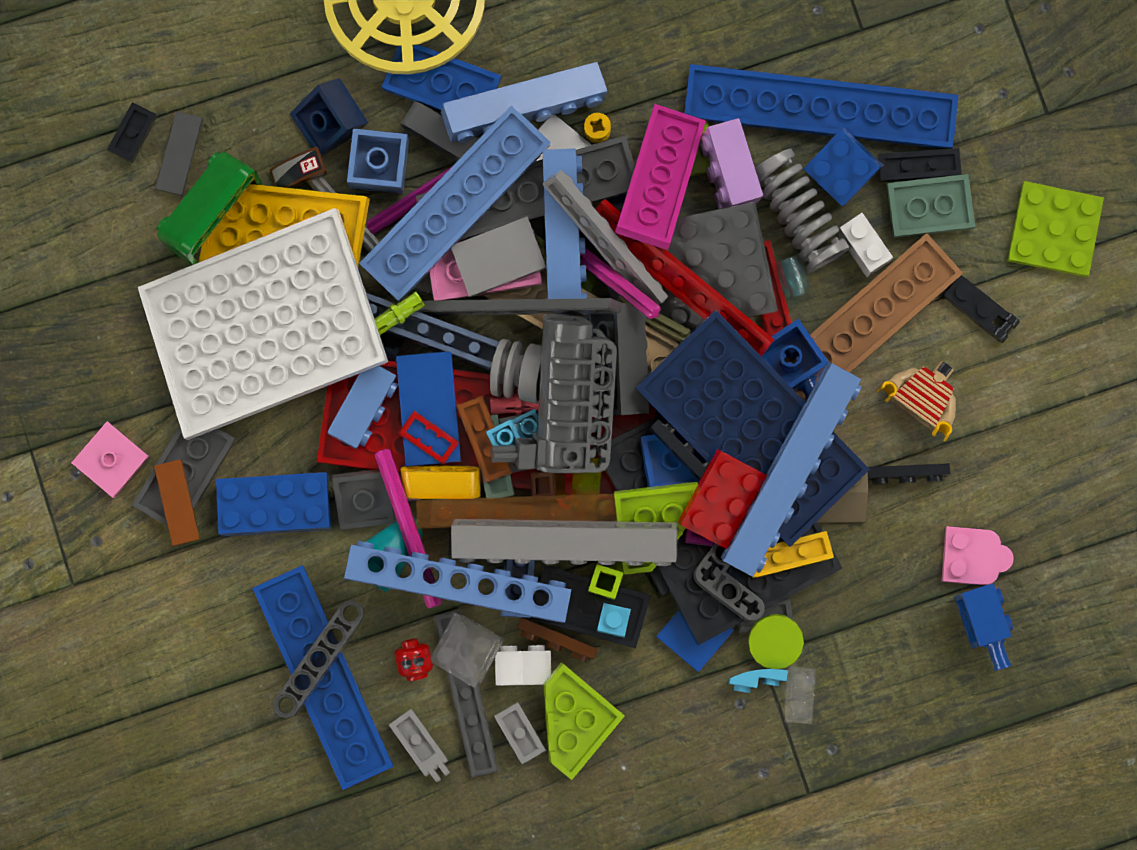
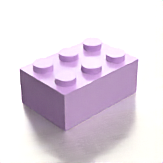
[699,118,763,209]

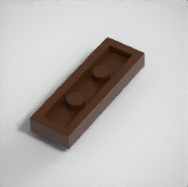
[517,618,598,663]

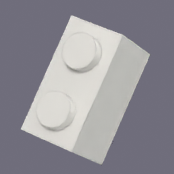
[837,213,893,278]

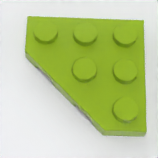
[614,482,698,575]
[543,662,625,780]

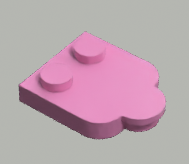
[942,526,1014,585]

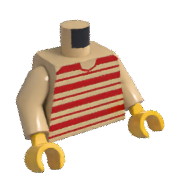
[876,361,956,442]

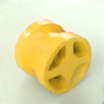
[584,113,611,144]

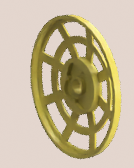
[324,0,485,74]

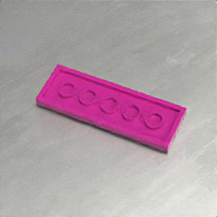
[615,104,706,250]

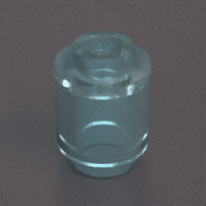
[777,256,810,298]

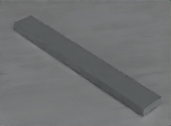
[417,298,622,316]

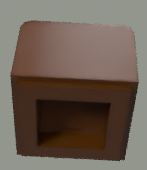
[531,472,566,501]

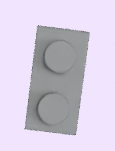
[494,702,546,764]

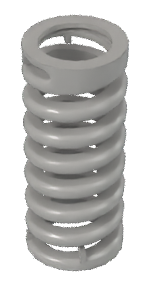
[755,148,850,273]

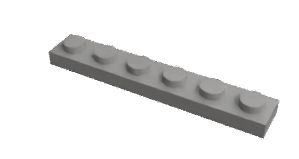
[542,169,668,305]

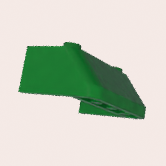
[156,151,263,266]

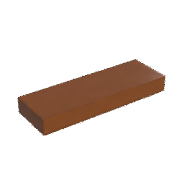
[456,396,512,483]
[154,459,201,546]

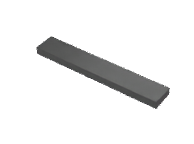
[434,609,499,778]

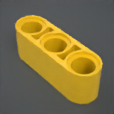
[401,466,481,499]

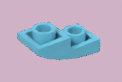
[486,409,538,446]
[728,669,788,693]

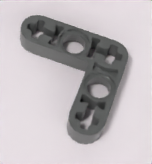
[694,543,765,621]

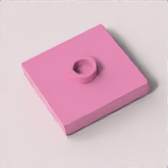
[72,421,149,498]

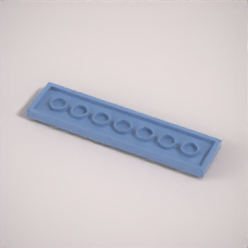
[359,105,552,302]

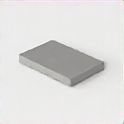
[451,217,547,298]

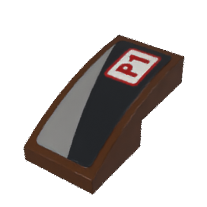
[269,146,327,189]

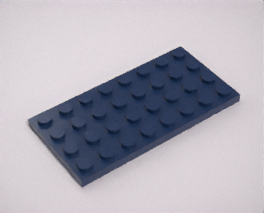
[635,310,870,547]

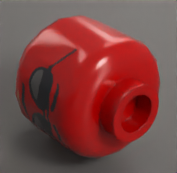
[394,638,433,681]

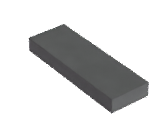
[155,111,203,197]

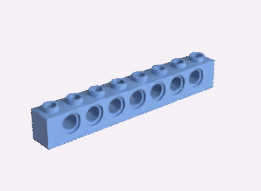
[344,541,571,623]

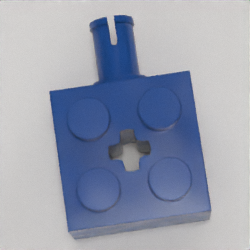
[762,319,828,399]
[954,583,1013,671]

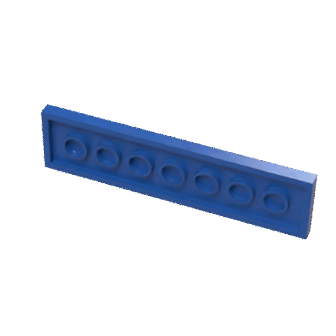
[252,565,394,790]

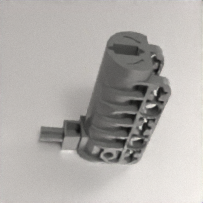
[490,312,617,473]

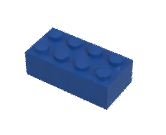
[216,472,332,537]

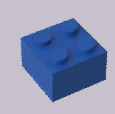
[804,128,884,207]

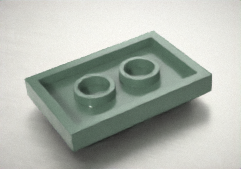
[886,174,975,238]

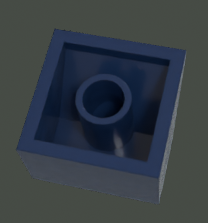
[290,78,368,156]

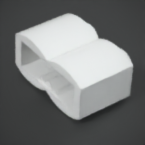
[495,645,551,686]

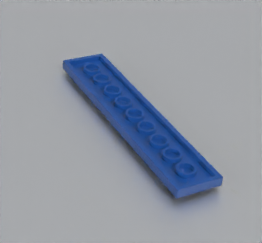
[684,64,958,149]

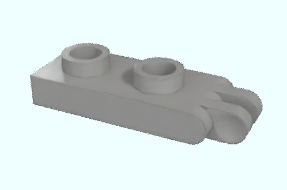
[389,709,450,783]

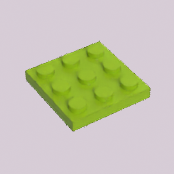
[1007,181,1104,278]

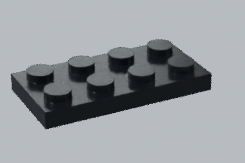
[530,565,651,649]

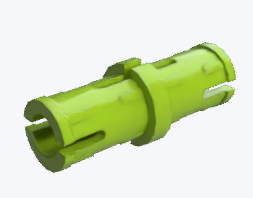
[374,292,425,336]

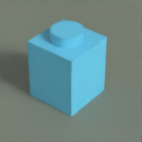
[597,603,631,638]

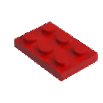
[677,449,767,549]

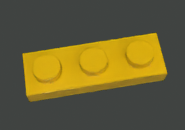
[753,531,834,578]

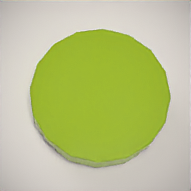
[748,613,804,669]

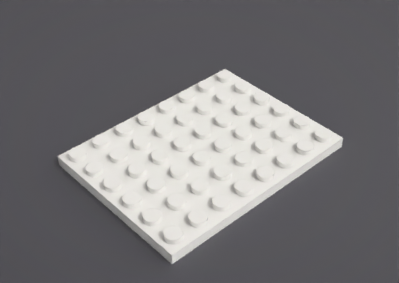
[138,208,388,440]

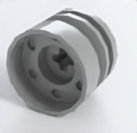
[490,339,542,404]

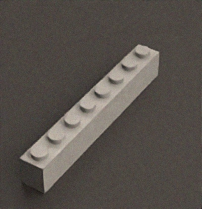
[451,519,677,566]

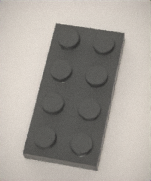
[132,425,236,526]

